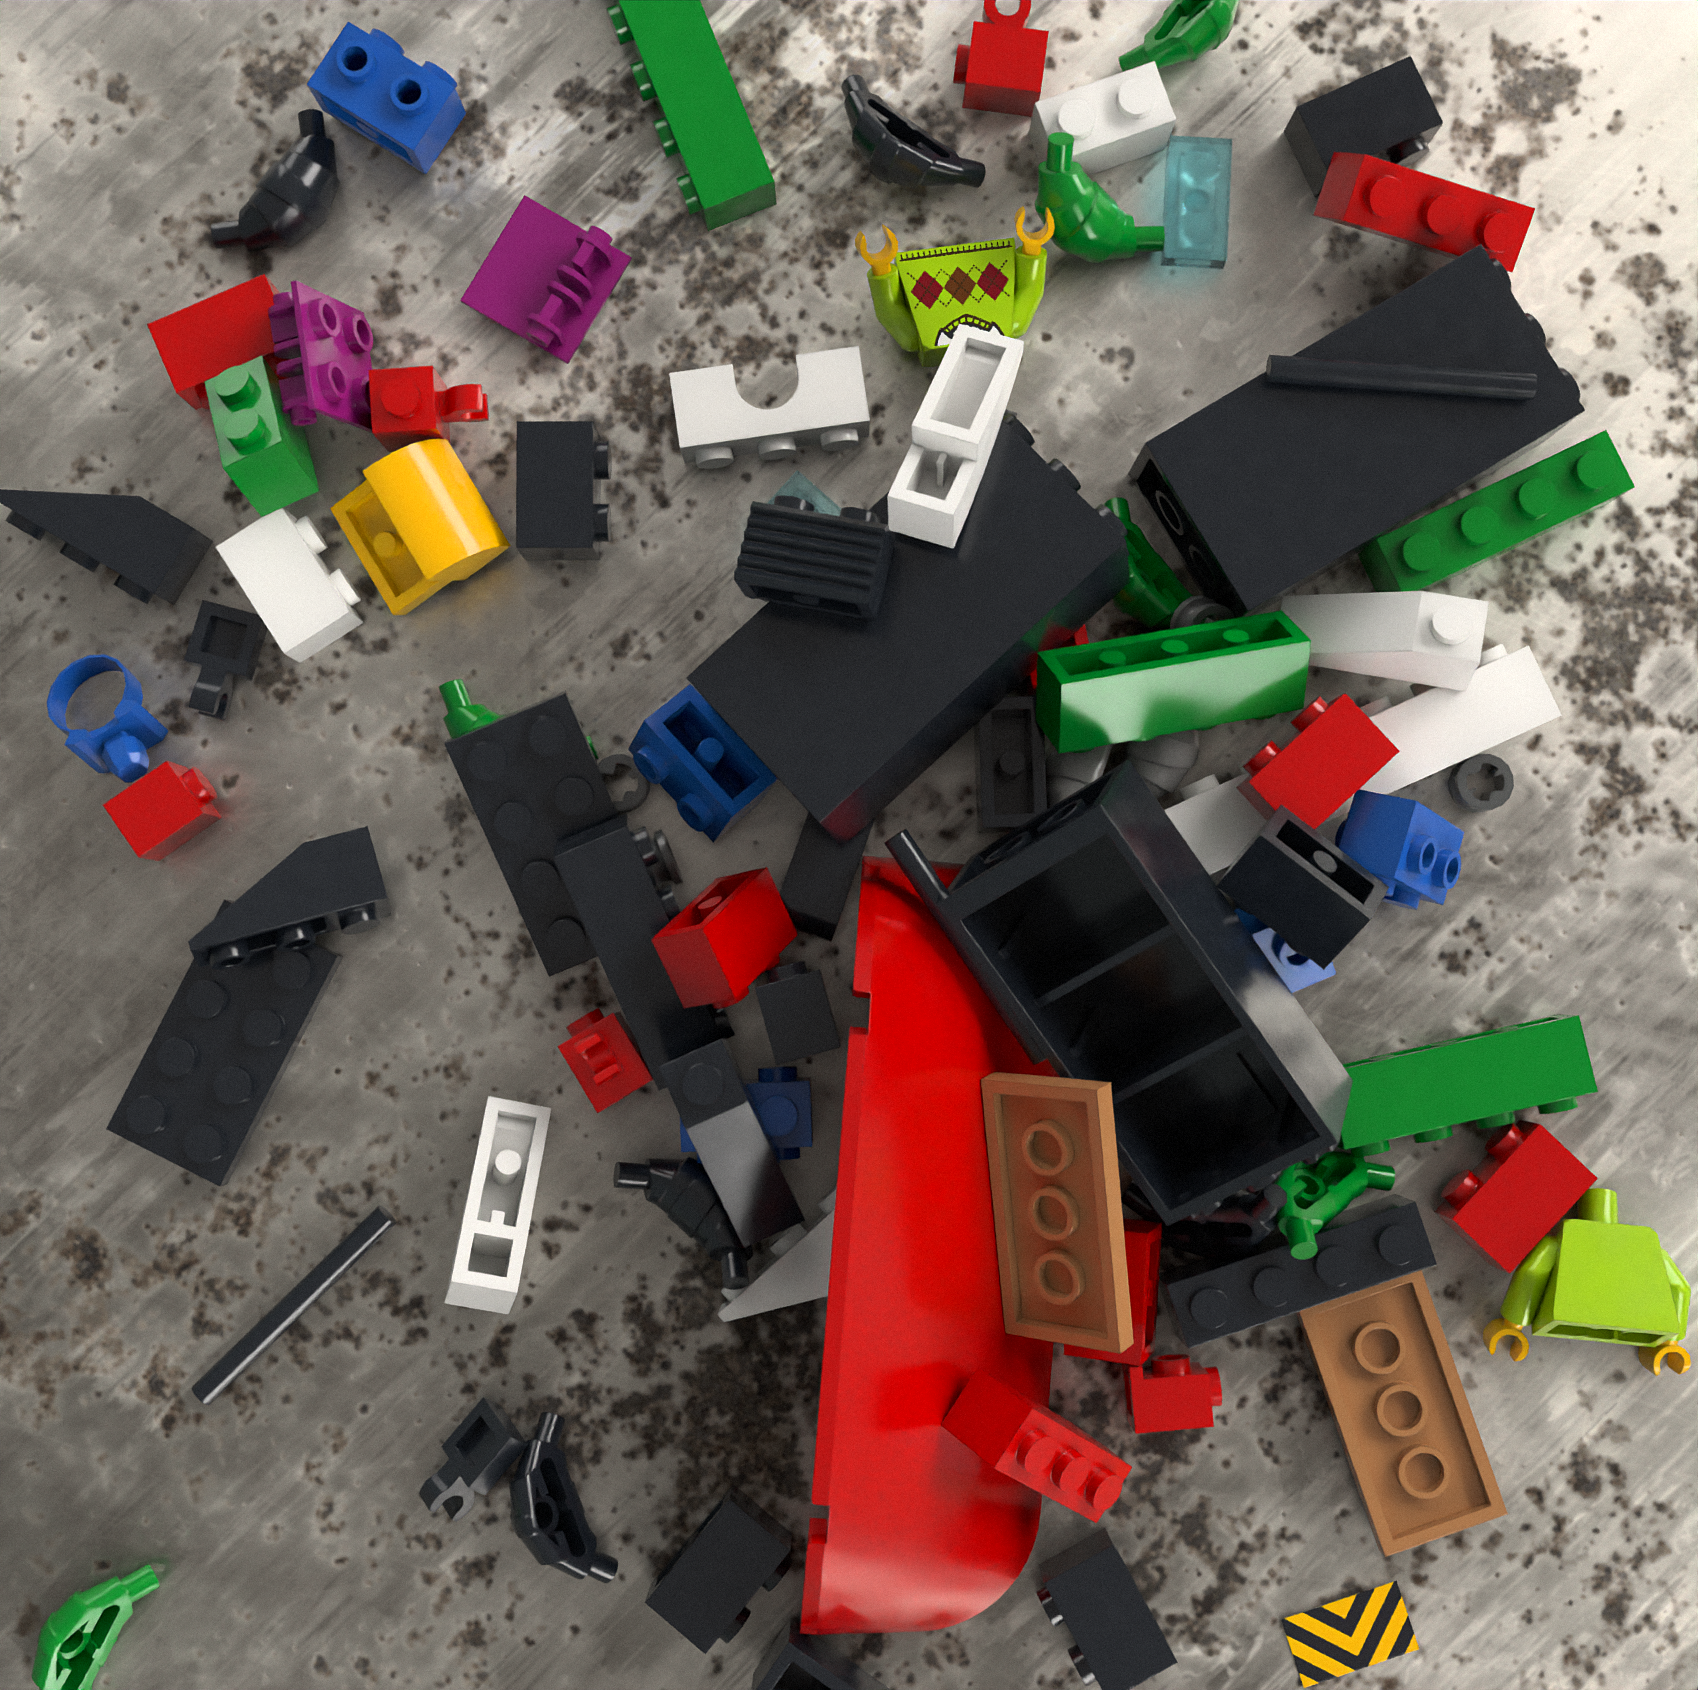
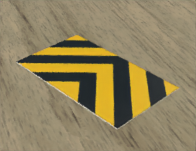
[1281,1581,1419,1688]

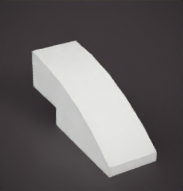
[887,324,1024,548]

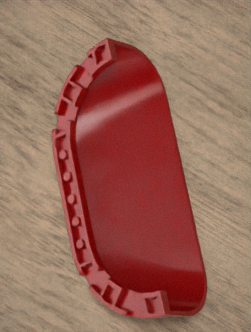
[800,855,1060,1635]

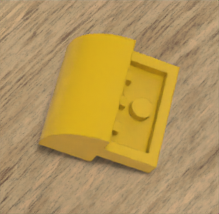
[330,439,511,615]

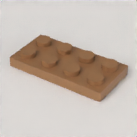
[981,1072,1134,1354]
[1296,1270,1508,1557]

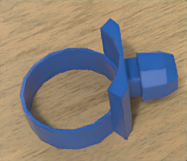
[47,654,169,783]

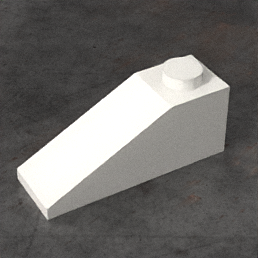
[1280,591,1489,691]
[445,1096,551,1314]

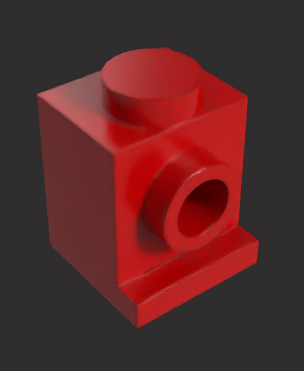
[1122,1354,1222,1434]

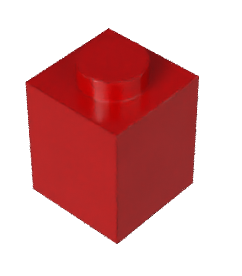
[103,761,222,861]

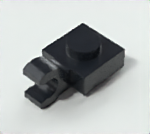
[184,600,268,721]
[419,1397,528,1522]

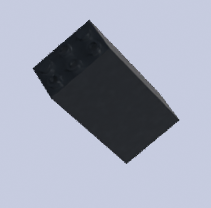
[1128,244,1585,618]
[686,413,1130,848]
[936,759,1353,1226]

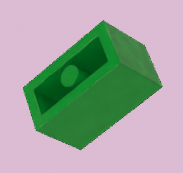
[205,355,319,517]

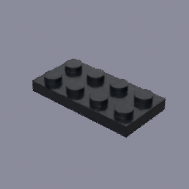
[444,691,620,977]
[106,899,343,1186]

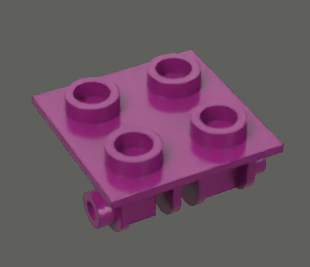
[460,195,632,364]
[268,280,373,433]

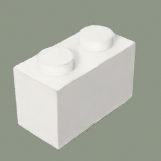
[1028,61,1176,176]
[216,508,364,663]

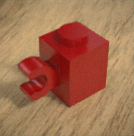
[953,0,1049,117]
[368,365,489,452]
[557,1008,654,1114]

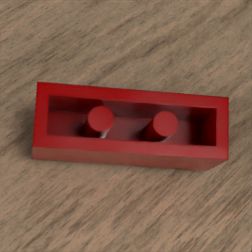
[1313,152,1535,273]
[941,1367,1132,1523]

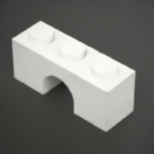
[669,346,870,469]

